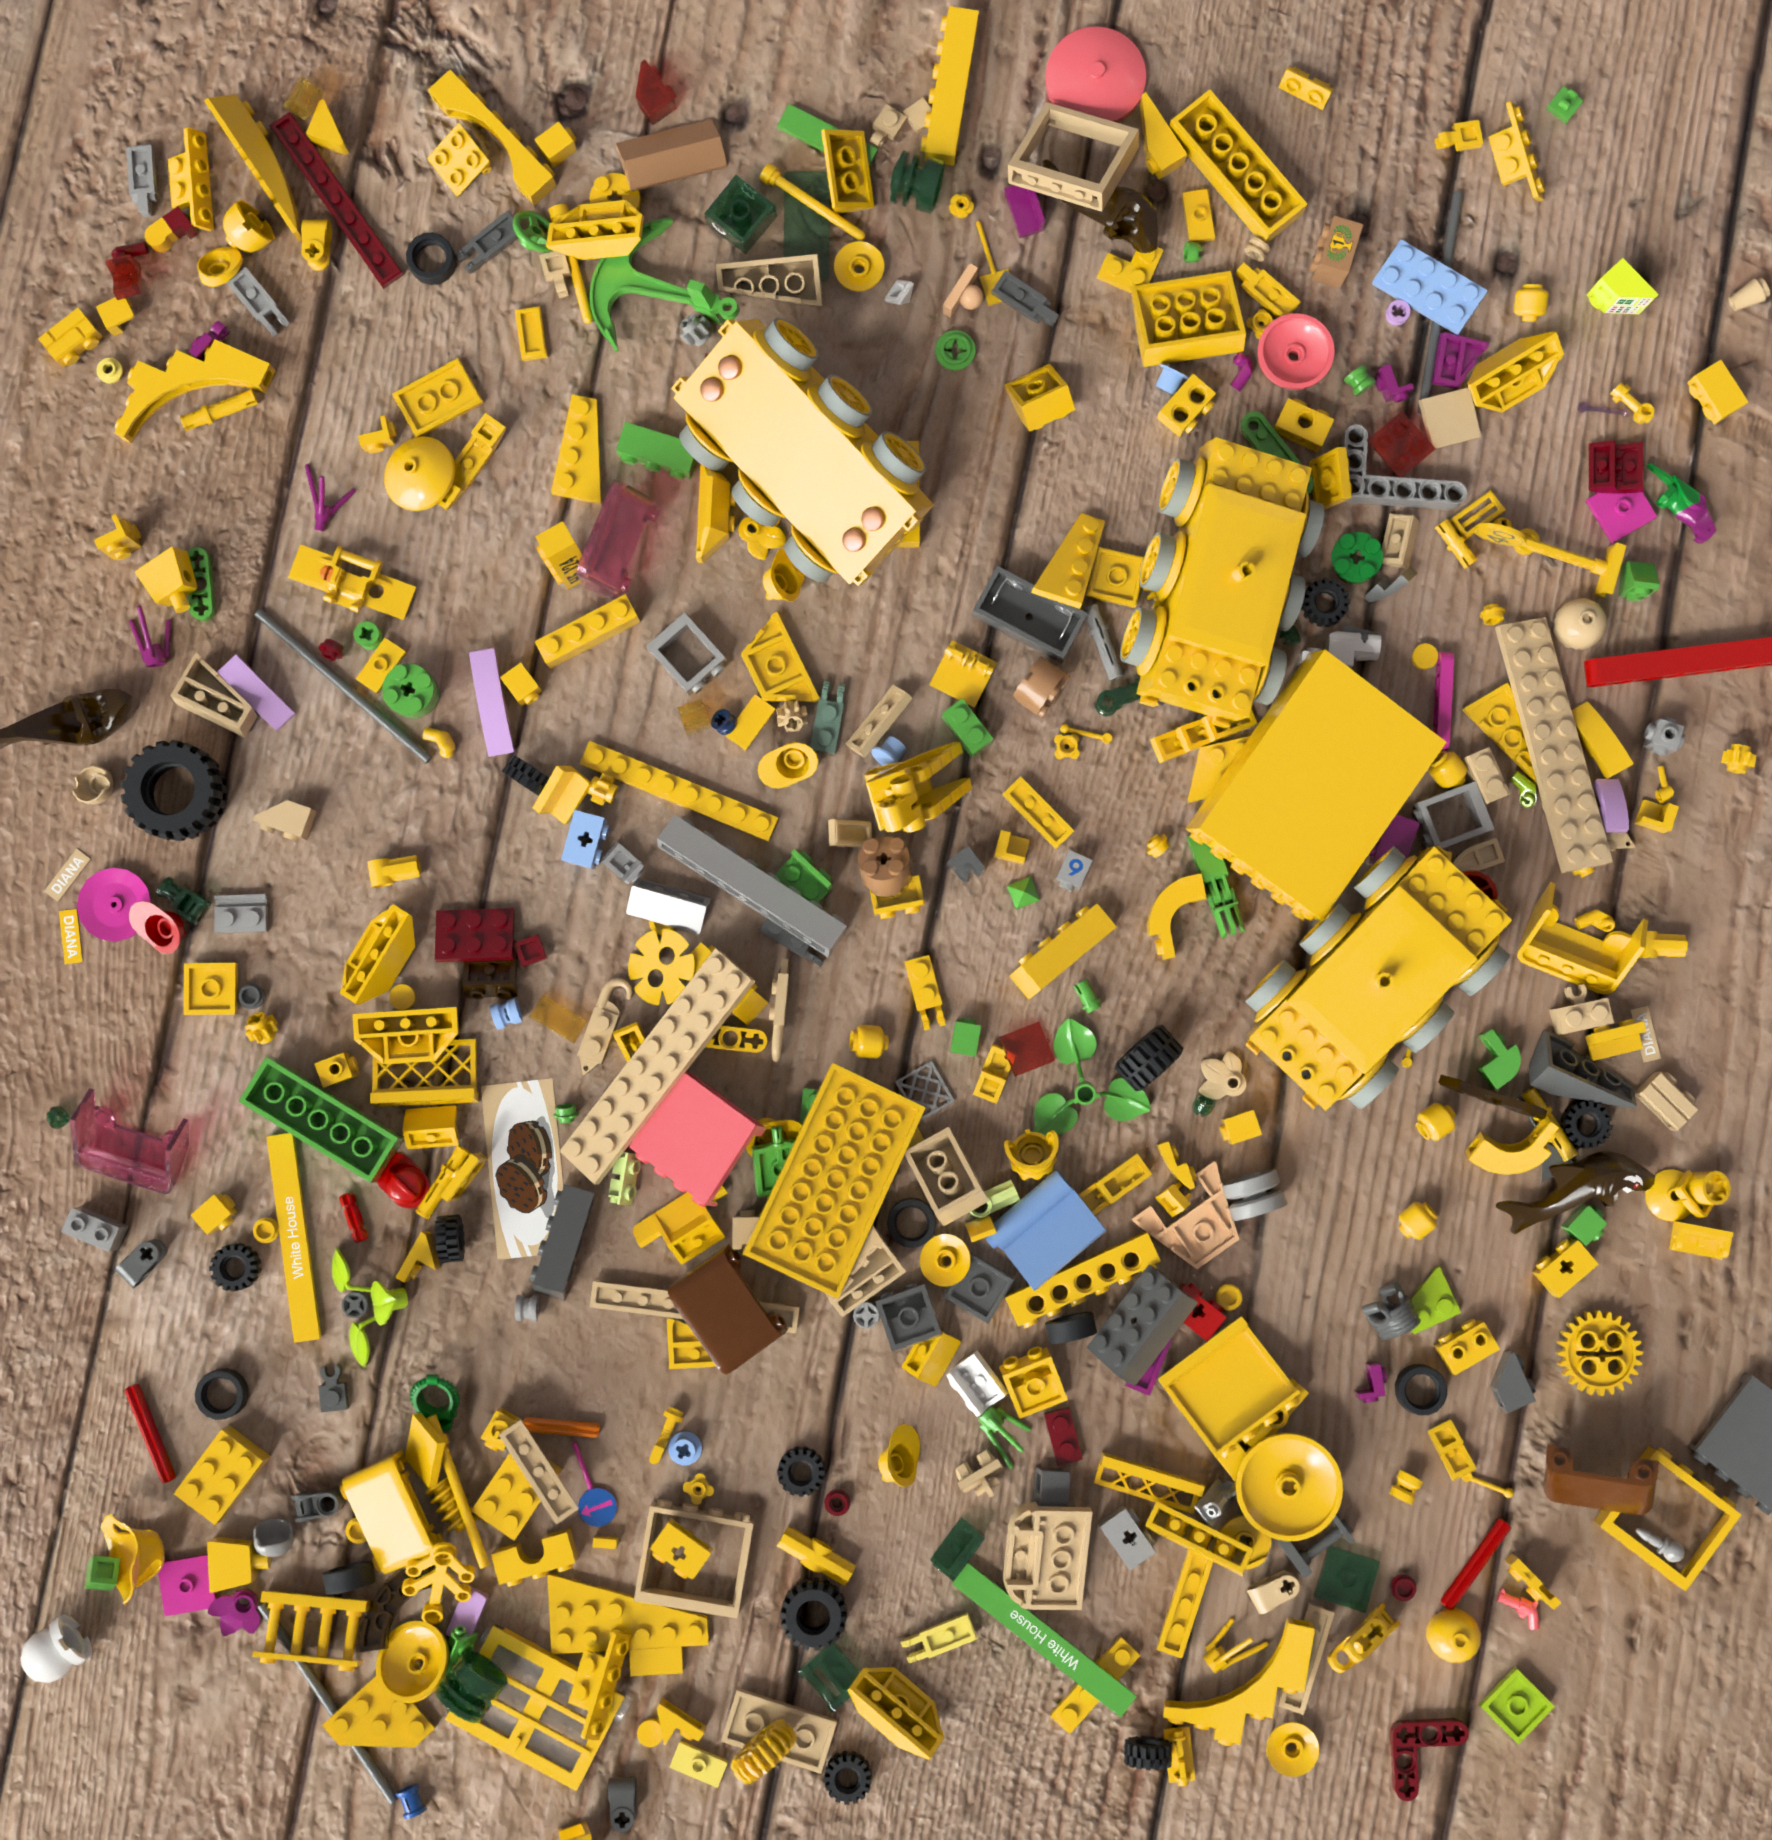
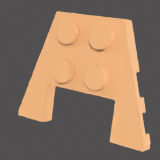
[1131,1161,1239,1269]

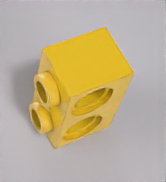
[1157,374,1216,437]

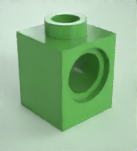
[950,1017,981,1057]

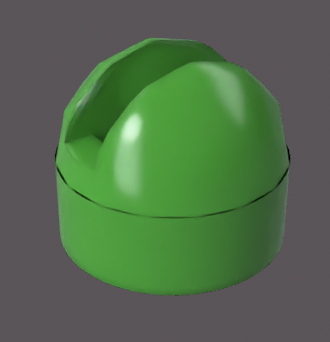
[1183,242,1203,263]

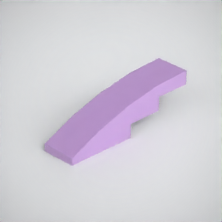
[469,647,515,757]

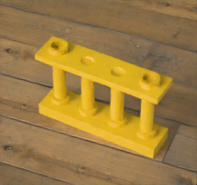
[252,1590,372,1671]

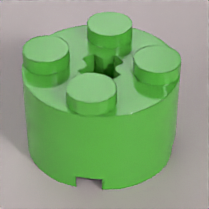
[382,664,440,719]

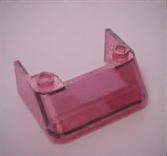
[576,479,661,600]
[70,1088,189,1194]

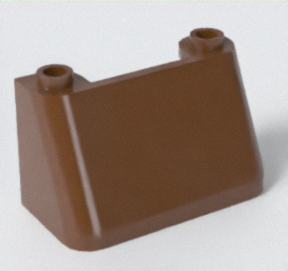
[668,1244,788,1375]
[1544,1445,1659,1515]

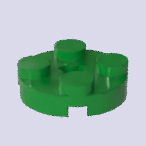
[1331,532,1383,584]

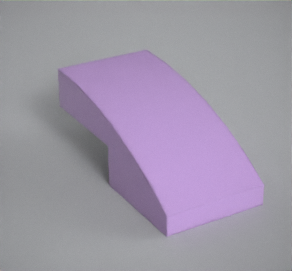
[1592,779,1629,833]

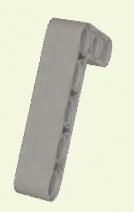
[1340,424,1467,510]

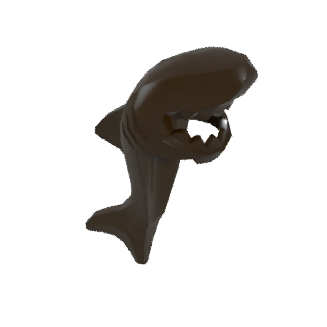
[1043,159,1158,253]
[0,689,132,749]

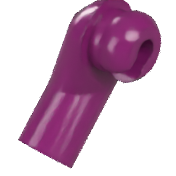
[1230,352,1253,392]

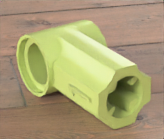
[970,1179,1020,1218]

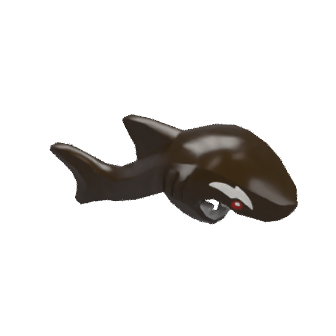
[1496,1151,1656,1234]

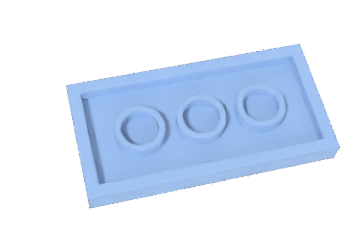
[1372,239,1488,335]

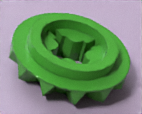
[935,330,975,372]

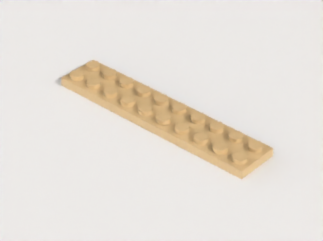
[1495,617,1613,874]
[560,948,756,1185]

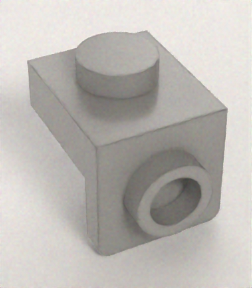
[600,842,645,884]

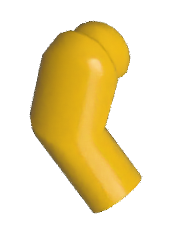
[423,727,455,758]

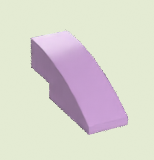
[217,655,296,731]

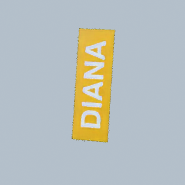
[59,909,83,964]

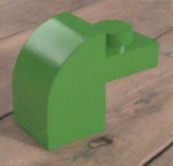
[1476,1029,1521,1090]

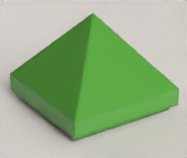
[1007,877,1040,910]

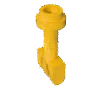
[649,1406,684,1464]

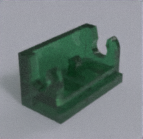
[930,1517,985,1582]

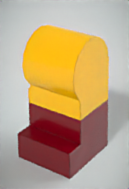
[145,206,199,253]

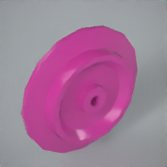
[77,868,152,942]

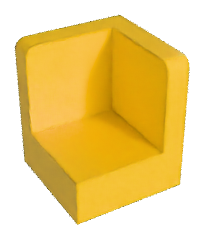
[96,294,135,337]
[1634,800,1679,833]
[994,830,1029,865]

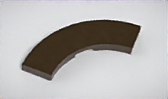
[1438,1074,1547,1120]
[360,1566,434,1652]

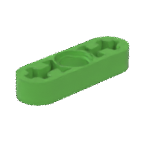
[187,547,216,622]

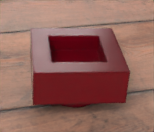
[514,934,548,968]

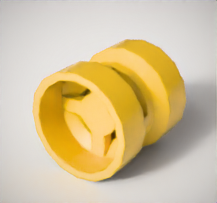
[1388,1469,1424,1505]

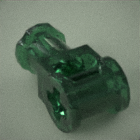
[1095,678,1141,717]
[156,877,212,925]

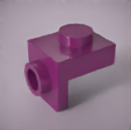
[1375,364,1414,403]
[1354,1361,1387,1403]

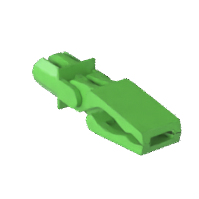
[1187,835,1246,939]

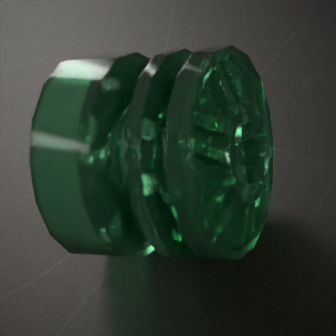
[890,150,945,214]
[436,1650,508,1723]

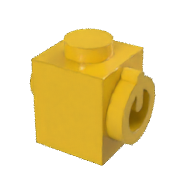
[481,1407,523,1451]

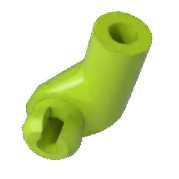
[1509,771,1537,808]

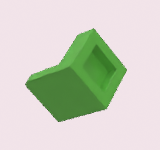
[84,1555,120,1591]

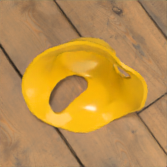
[101,1514,165,1606]

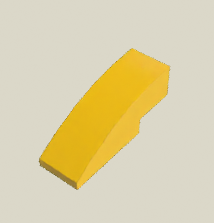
[1571,701,1634,779]

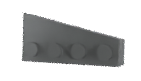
[530,1184,595,1301]

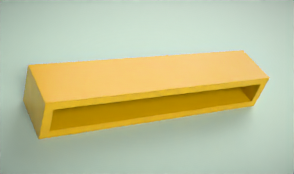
[920,6,979,166]

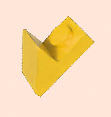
[395,1230,440,1283]
[657,1698,706,1745]

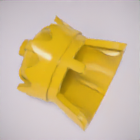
[1004,1129,1059,1181]

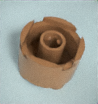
[1013,656,1071,719]
[858,836,912,897]

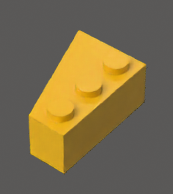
[690,942,768,1025]

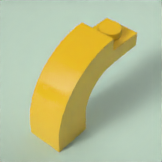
[1147,874,1207,960]
[1465,1114,1559,1174]

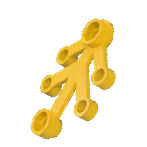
[402,1542,475,1625]

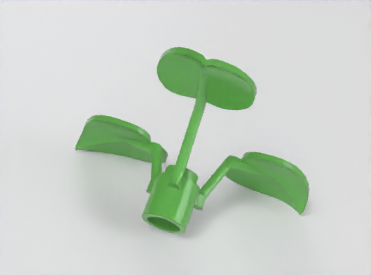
[1034,1018,1151,1136]

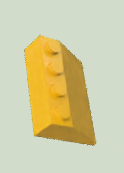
[1131,271,1246,367]

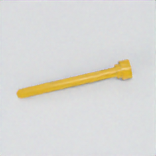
[759,162,865,241]
[548,204,593,324]

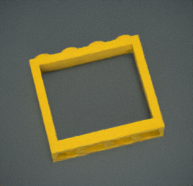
[1593,1446,1742,1591]

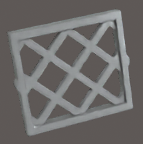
[895,1061,954,1121]

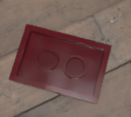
[435,908,515,963]

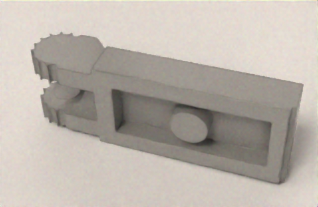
[227,267,290,337]

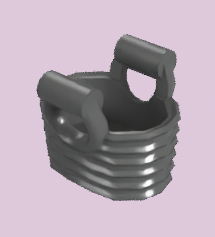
[1362,1282,1421,1340]

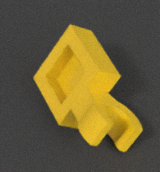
[1435,120,1484,152]

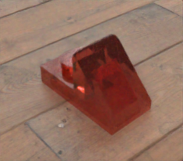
[106,254,142,300]

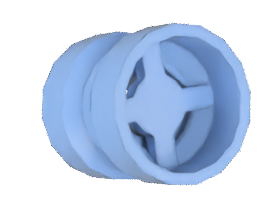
[490,998,523,1030]

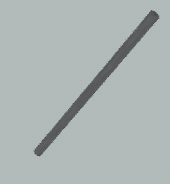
[1417,192,1463,414]
[254,608,433,764]
[257,1602,398,1804]

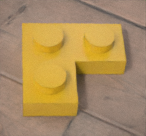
[1097,247,1164,293]

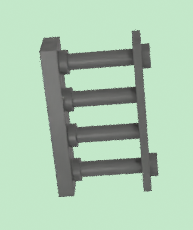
[1275,1516,1355,1579]

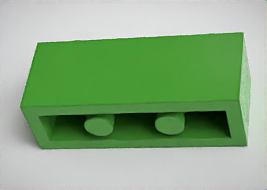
[616,422,697,480]

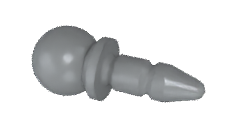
[1636,1528,1685,1562]

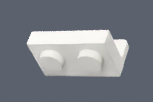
[946,1350,1008,1417]

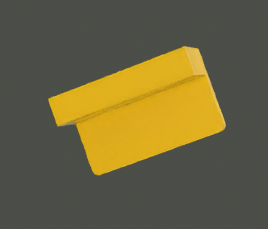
[532,765,592,824]
[402,1105,459,1149]
[901,1330,961,1387]

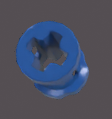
[395,1783,427,1819]

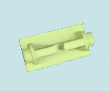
[608,1152,641,1205]

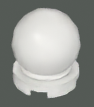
[21,1614,92,1683]

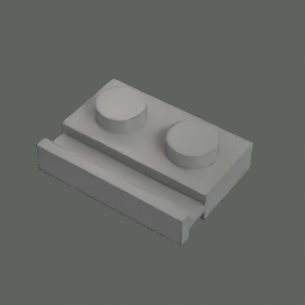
[214,894,268,933]

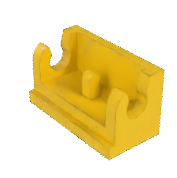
[1669,1221,1734,1259]

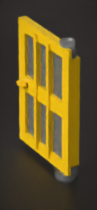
[445,1624,633,1791]

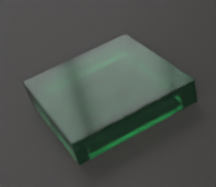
[1314,1545,1380,1613]

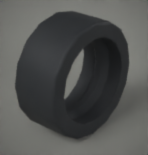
[406,232,457,285]
[887,1198,936,1248]
[1045,1312,1097,1344]
[1394,1364,1447,1416]
[195,1368,249,1420]
[322,1561,376,1595]

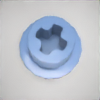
[1155,364,1189,395]
[871,736,907,765]
[668,1431,702,1465]

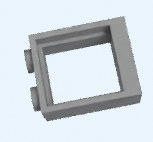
[646,612,727,695]
[1412,781,1494,849]

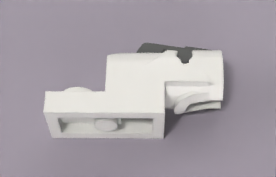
[1298,625,1381,669]

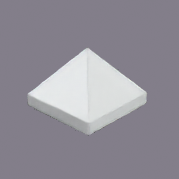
[884,280,914,305]

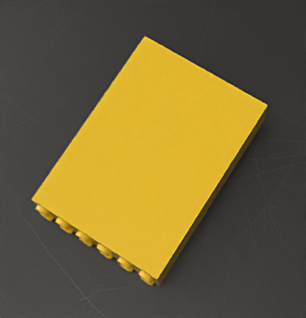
[1185,649,1447,921]

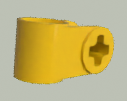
[301,219,332,271]

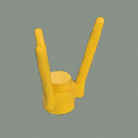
[1203,1618,1269,1674]

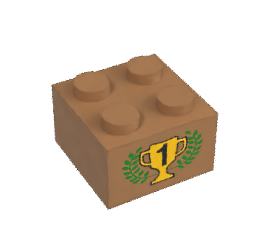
[1309,216,1363,289]

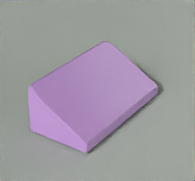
[445,1585,490,1637]

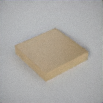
[1419,387,1481,451]

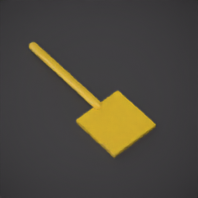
[976,221,1010,306]

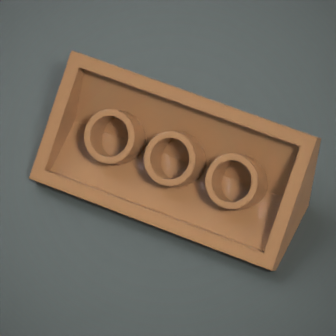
[615,119,727,192]

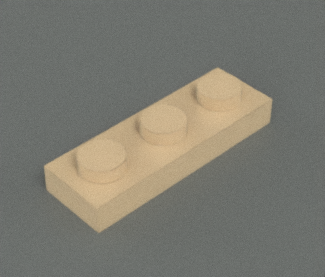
[846,685,912,758]

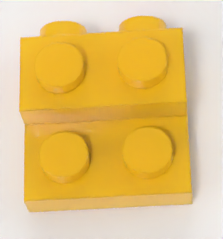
[999,1346,1068,1419]

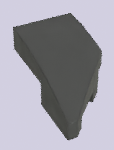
[1364,566,1418,602]

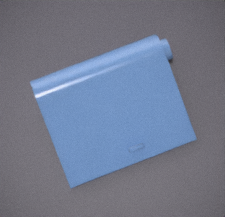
[985,1169,1107,1291]

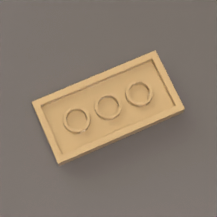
[721,1688,837,1774]

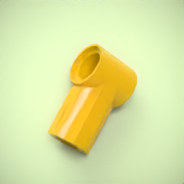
[367,855,422,888]
[1639,931,1688,958]

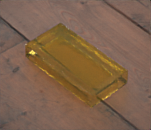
[529,995,588,1043]

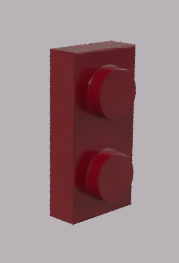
[1044,1407,1083,1466]

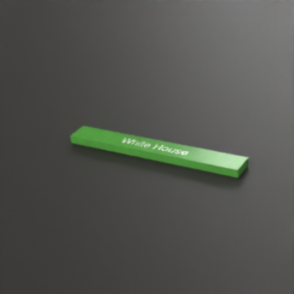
[952,1562,1137,1718]

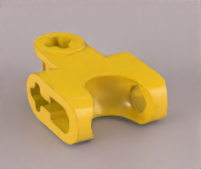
[1327,1602,1401,1673]

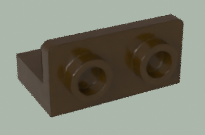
[463,957,518,1000]

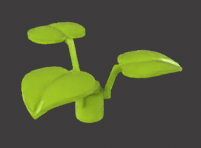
[331,1247,408,1368]

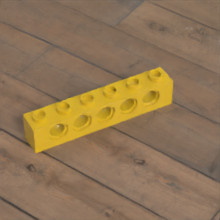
[1005,1231,1161,1328]

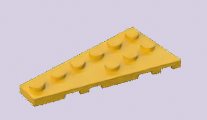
[548,1572,709,1654]

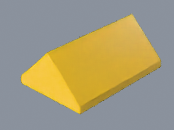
[821,129,875,214]

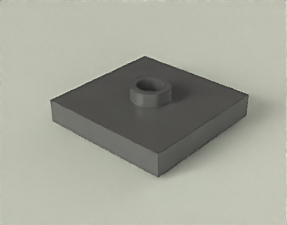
[943,1252,1015,1324]

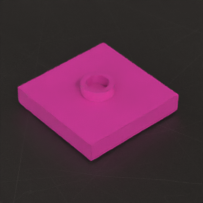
[1585,492,1657,544]
[158,1554,218,1616]

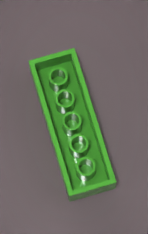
[238,1057,404,1183]

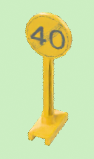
[1474,523,1627,598]

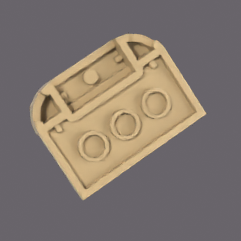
[1003,1502,1092,1610]

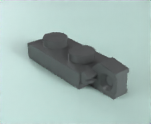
[991,271,1059,327]

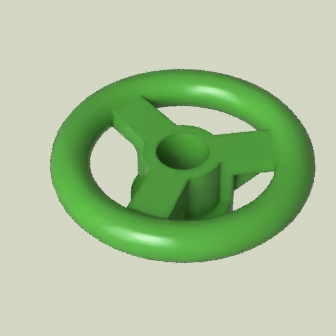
[513,210,553,253]

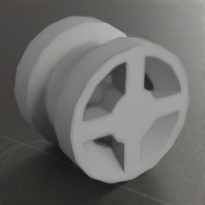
[515,1295,540,1322]
[853,1301,879,1329]

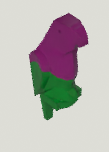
[1646,462,1717,543]

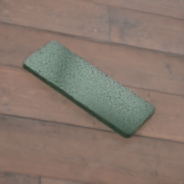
[784,171,829,281]

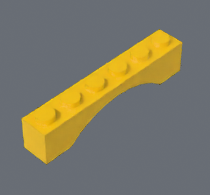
[428,70,556,206]

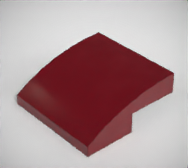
[1589,440,1644,494]

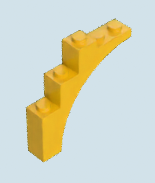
[114,339,276,444]
[1163,1617,1315,1746]

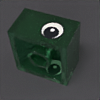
[704,175,777,255]

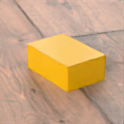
[592,1535,618,1549]

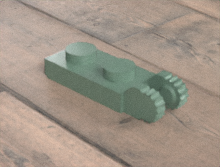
[810,680,846,755]

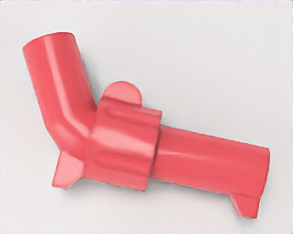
[1496,1588,1540,1630]

